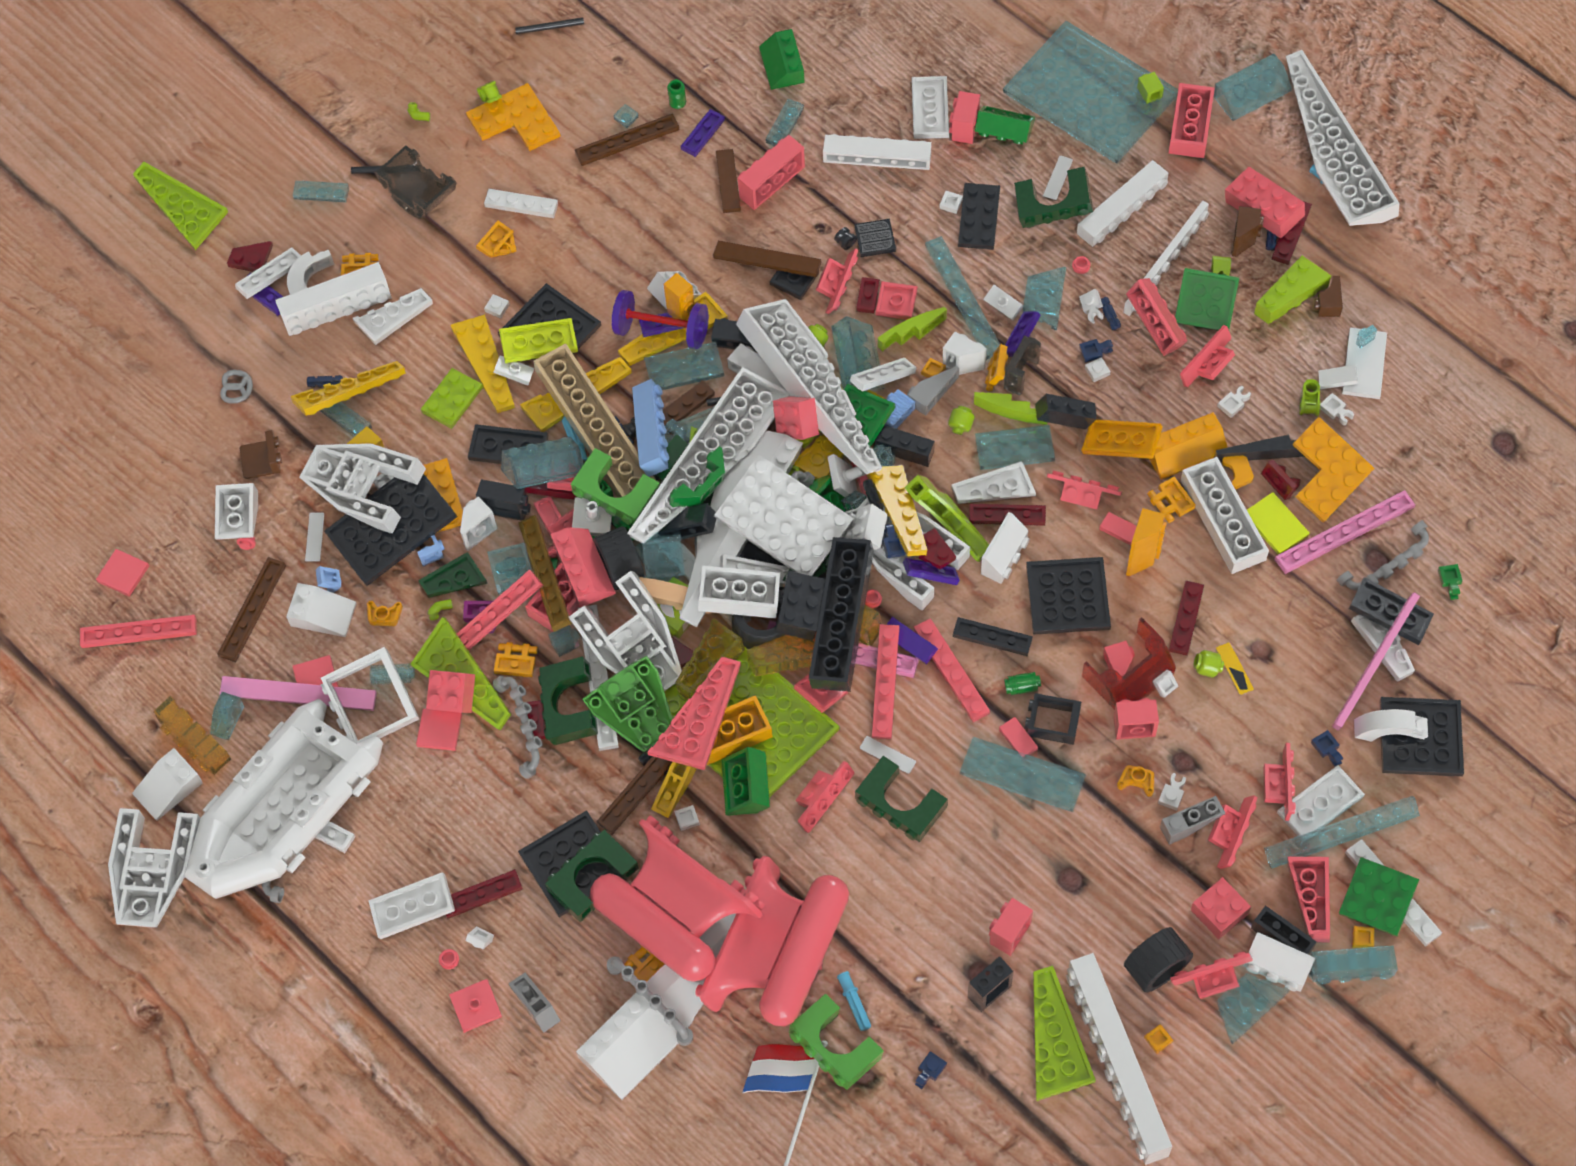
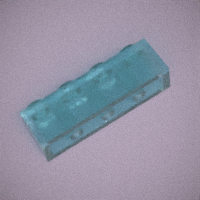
[1310,945,1398,984]

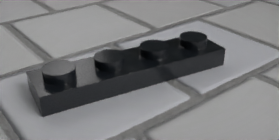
[953,617,1033,657]

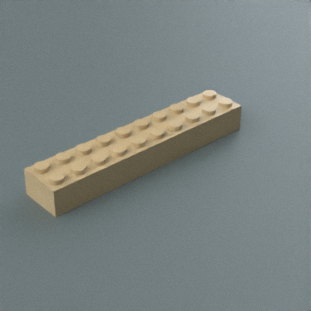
[534,344,655,498]

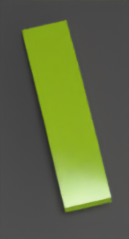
[877,307,947,352]
[974,392,1048,425]

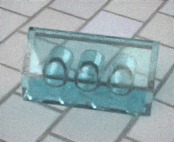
[1213,54,1292,121]
[831,316,885,391]
[501,437,584,489]

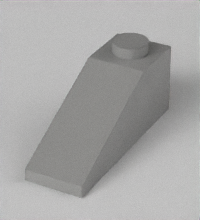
[907,366,959,416]
[509,973,561,1033]

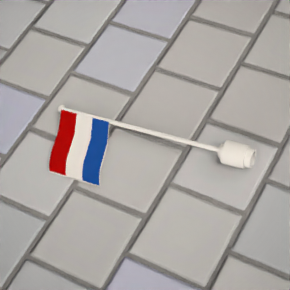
[742,1040,828,1166]

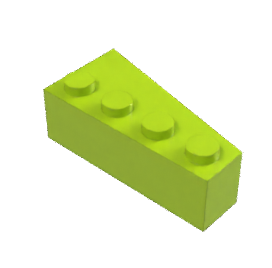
[1254,255,1331,324]

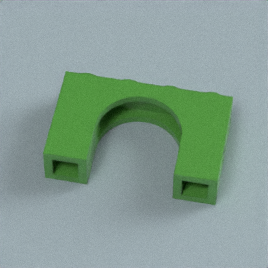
[571,448,660,525]
[789,994,884,1090]

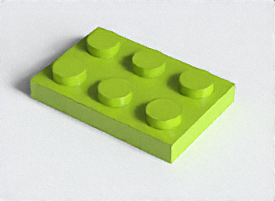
[421,368,483,429]

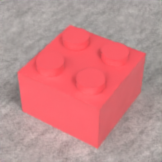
[949,91,980,144]
[773,396,819,440]
[426,670,475,713]
[1113,698,1159,740]
[1191,877,1251,940]
[989,898,1033,956]

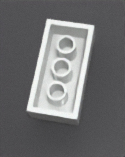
[698,566,780,618]

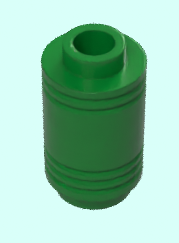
[667,79,686,109]
[1004,672,1041,695]

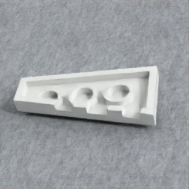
[353,288,433,345]
[951,461,1036,504]
[1351,615,1415,682]

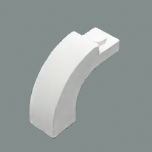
[287,250,334,294]
[1354,709,1428,742]

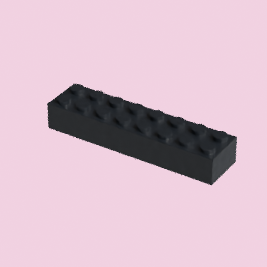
[808,537,874,692]

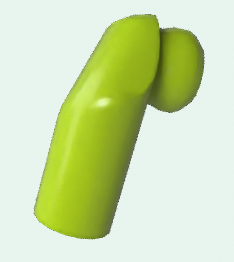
[407,102,430,121]
[427,599,453,621]

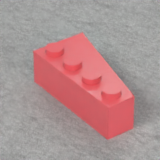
[1287,857,1330,943]

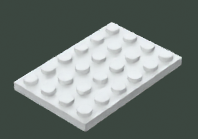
[714,455,853,576]

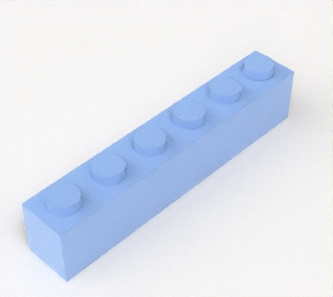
[632,379,669,477]

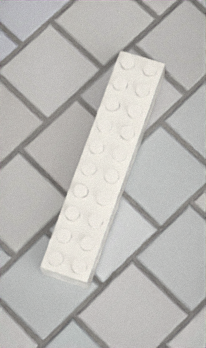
[1066,953,1172,1165]

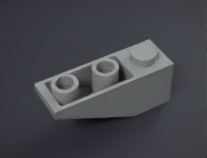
[1160,796,1225,845]

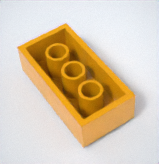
[707,695,773,765]

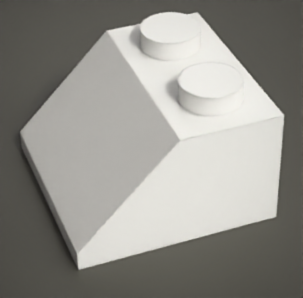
[460,496,497,551]

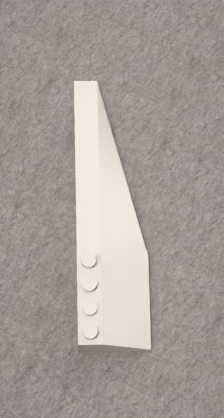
[1286,50,1400,226]
[736,299,882,474]
[627,367,790,544]
[680,431,803,627]
[576,914,736,1100]

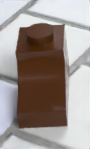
[1314,276,1343,317]

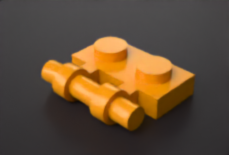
[341,252,379,276]
[985,344,1008,392]
[1147,476,1196,523]
[494,642,538,677]
[624,945,665,982]

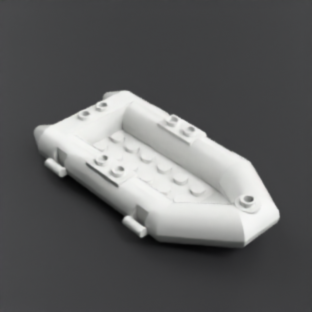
[185,699,383,899]

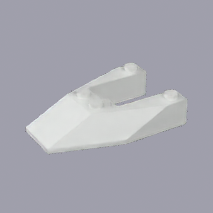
[300,444,426,534]
[858,498,970,611]
[569,571,684,691]
[108,808,200,928]

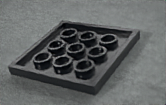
[498,283,601,361]
[1026,557,1111,634]
[1380,697,1464,777]
[518,810,618,917]

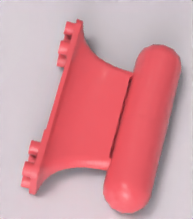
[589,815,765,982]
[695,856,849,1027]

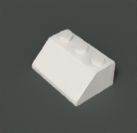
[981,512,1030,584]
[1243,932,1315,992]

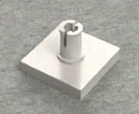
[828,454,866,502]
[572,497,612,536]

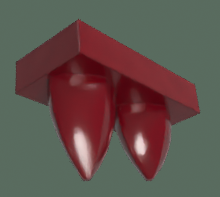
[1260,460,1301,500]

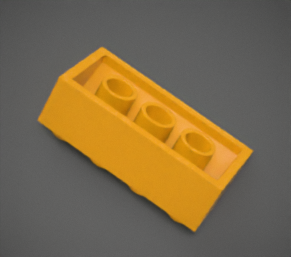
[1149,412,1228,480]
[1126,508,1167,576]

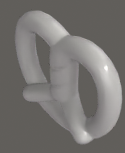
[220,370,253,404]

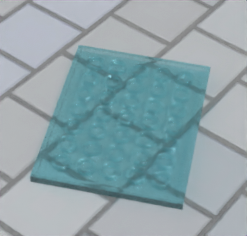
[1003,21,1178,164]

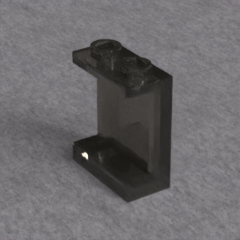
[1004,335,1041,396]

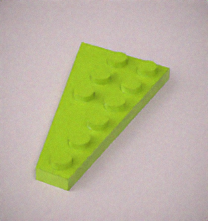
[133,162,228,251]
[410,617,511,730]
[1033,966,1096,1101]

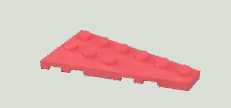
[647,657,741,770]

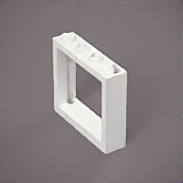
[321,647,420,743]

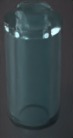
[370,663,415,685]

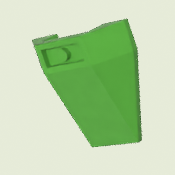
[583,655,673,752]

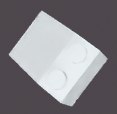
[215,483,258,540]
[286,583,356,637]
[132,748,203,821]

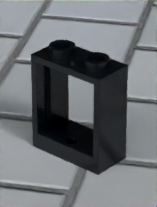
[476,479,531,521]
[1024,693,1082,745]
[968,956,1014,1012]

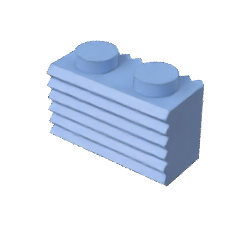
[885,389,915,429]

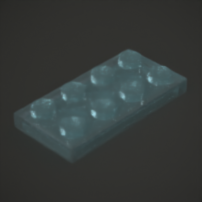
[644,342,724,390]
[975,425,1055,470]

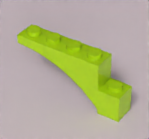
[905,475,989,562]

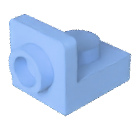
[417,535,445,566]
[316,566,341,593]

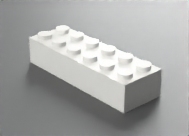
[275,262,392,336]
[1181,457,1269,574]

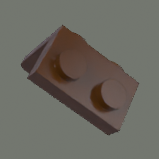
[239,430,282,479]

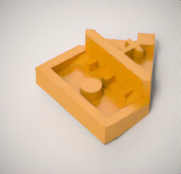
[476,220,516,258]

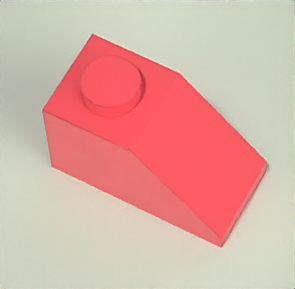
[1103,641,1135,689]

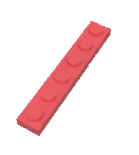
[457,570,543,651]
[80,615,197,648]
[914,618,990,722]
[872,624,899,739]

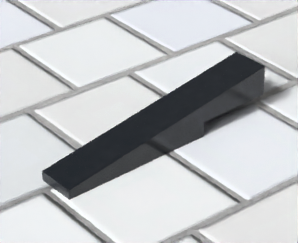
[1214,434,1305,463]

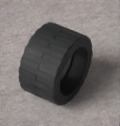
[594,526,645,591]
[731,592,788,652]
[1124,927,1193,993]

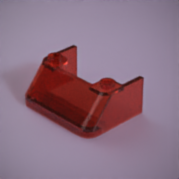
[1082,617,1176,710]

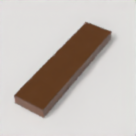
[716,149,741,213]

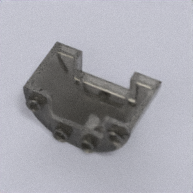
[375,145,457,219]

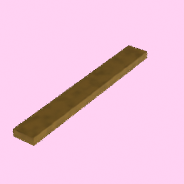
[518,515,572,632]

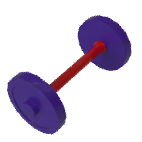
[612,290,709,349]

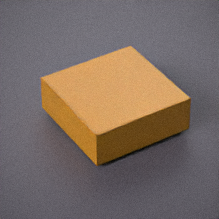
[921,358,946,378]
[1352,926,1374,950]
[1144,1024,1173,1054]

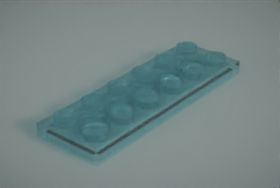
[960,737,1086,812]

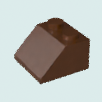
[1232,206,1264,257]

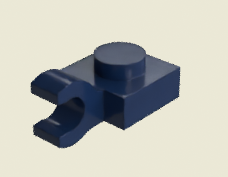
[1079,339,1113,363]
[882,524,906,559]
[1311,730,1343,767]
[915,1051,947,1090]

